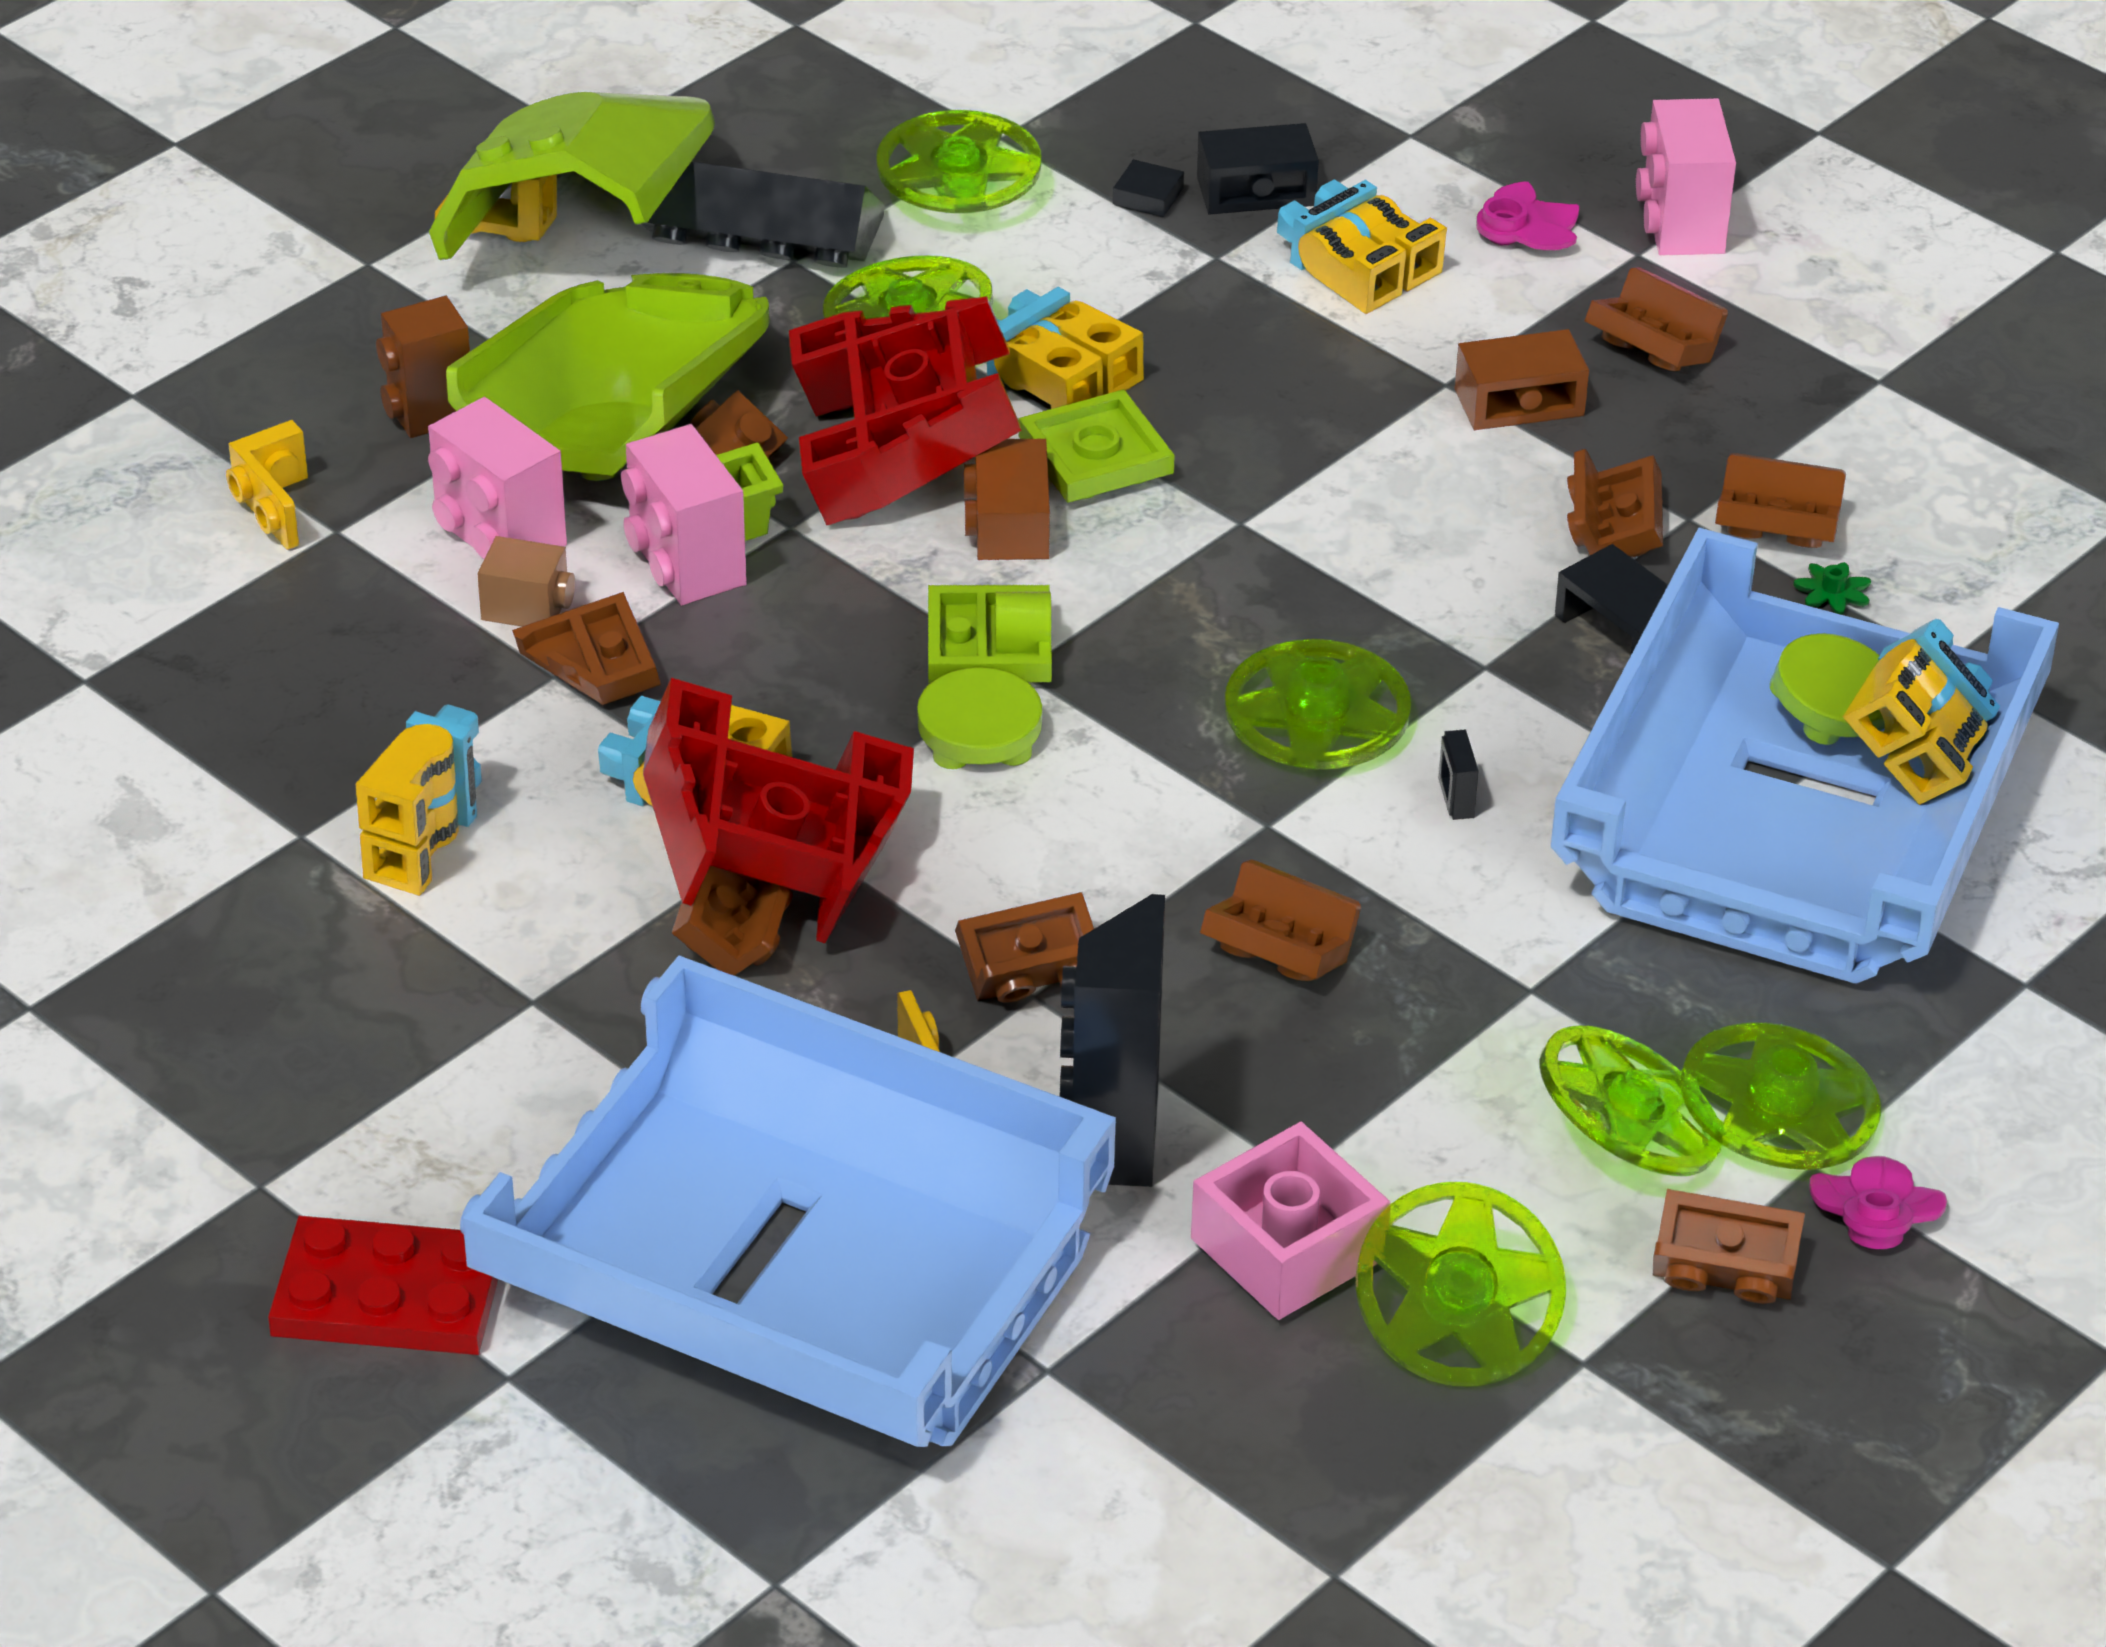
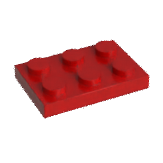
[268,1215,498,1355]

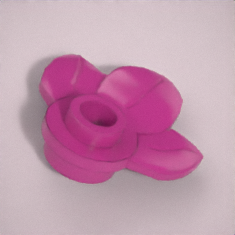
[1476,181,1579,250]
[1809,1156,1947,1249]

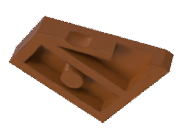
[512,592,661,705]

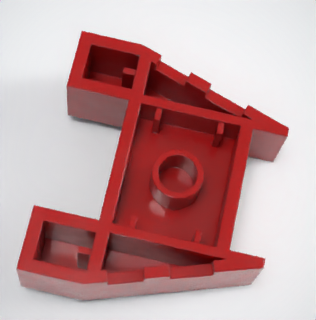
[789,296,1021,525]
[643,677,914,943]

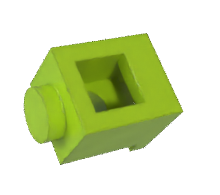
[716,442,784,541]

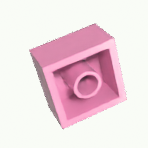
[1636,98,1736,255]
[428,396,567,559]
[621,424,746,606]
[1191,1121,1390,1321]

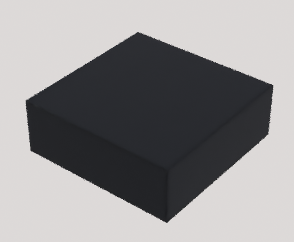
[1113,159,1184,217]
[1438,729,1479,820]

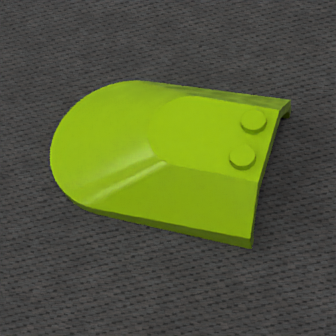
[429,92,715,260]
[446,273,770,481]

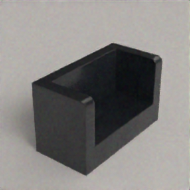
[1197,123,1319,215]
[1555,544,1668,657]

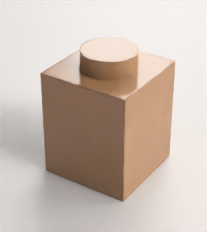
[477,536,575,627]

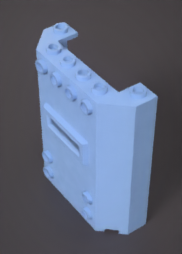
[1551,528,2059,984]
[460,955,1116,1447]

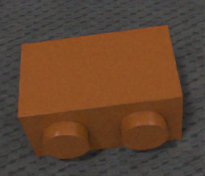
[376,295,470,438]
[1455,329,1589,431]
[964,439,1050,560]

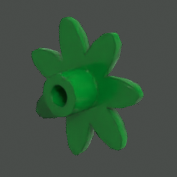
[1793,562,1871,615]

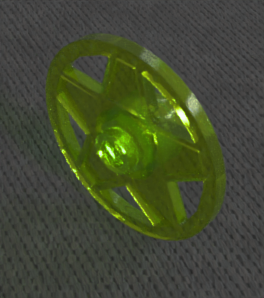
[876,110,1042,213]
[823,255,994,319]
[1225,639,1411,769]
[1680,1022,1881,1170]
[1539,1025,1723,1176]
[1355,1182,1566,1387]

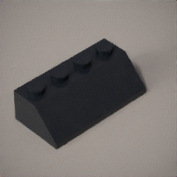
[641,161,885,268]
[1059,894,1165,1187]

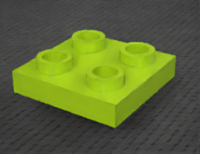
[928,585,1052,683]

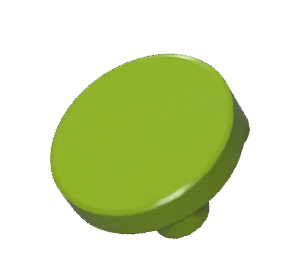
[1769,633,1885,745]
[917,667,1042,769]

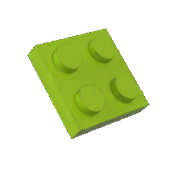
[1018,389,1175,503]

